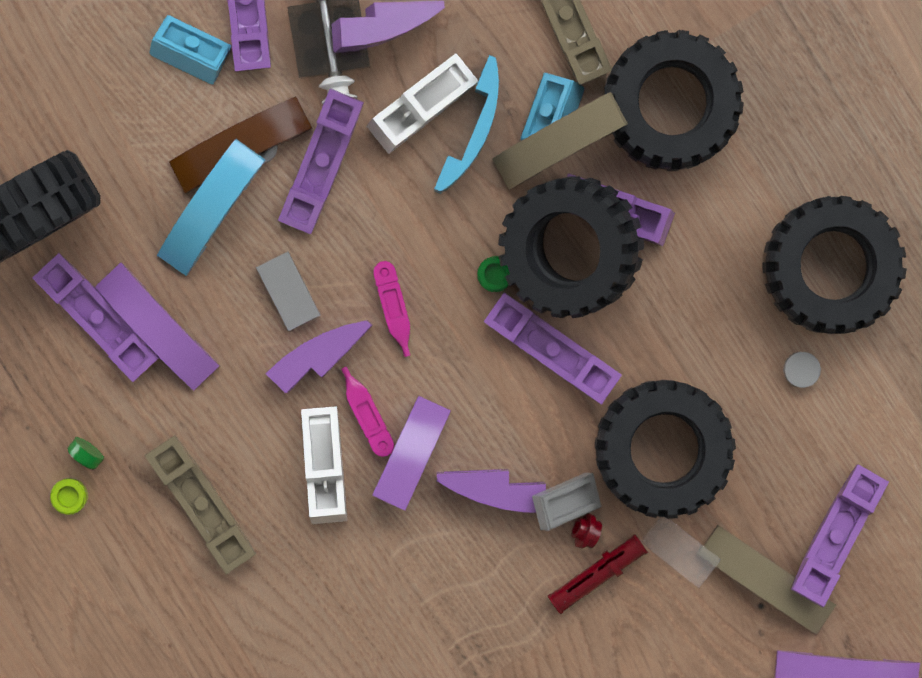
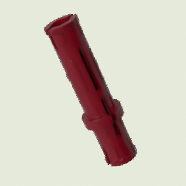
[547,534,648,614]

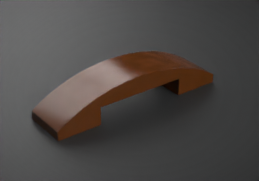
[169,96,313,194]

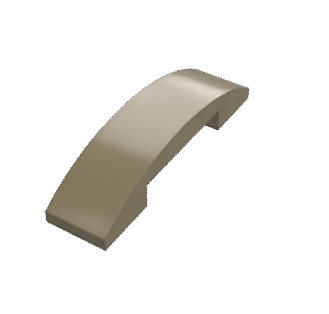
[540,0,612,86]
[492,92,628,190]
[145,435,256,574]
[698,525,836,635]

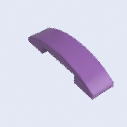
[228,0,271,71]
[278,88,364,234]
[32,253,159,382]
[95,262,220,391]
[484,293,622,405]
[791,464,889,608]
[774,650,920,678]

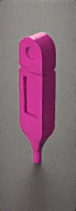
[373,261,410,357]
[341,366,394,457]

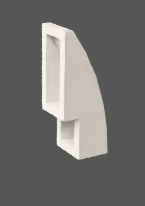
[366,54,478,154]
[301,406,347,524]

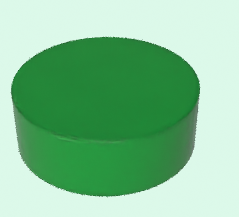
[477,256,510,292]
[67,437,104,470]

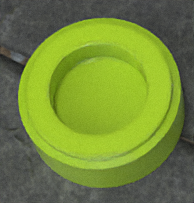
[50,478,88,515]

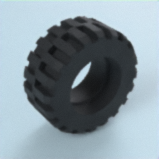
[604,30,744,171]
[0,150,101,263]
[498,176,644,318]
[762,196,907,334]
[595,380,736,519]

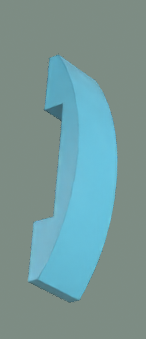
[434,55,499,194]
[157,139,266,276]

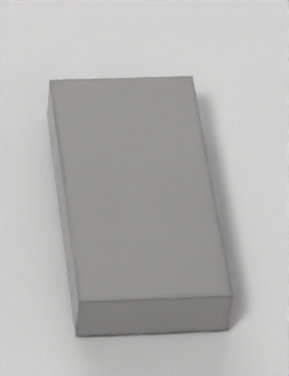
[256,251,321,331]
[532,473,601,531]

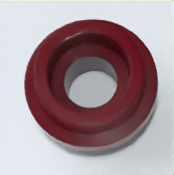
[571,513,602,549]

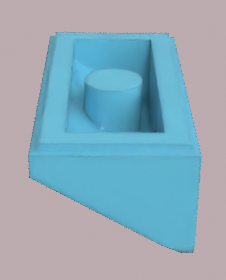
[149,15,232,84]
[520,72,585,140]

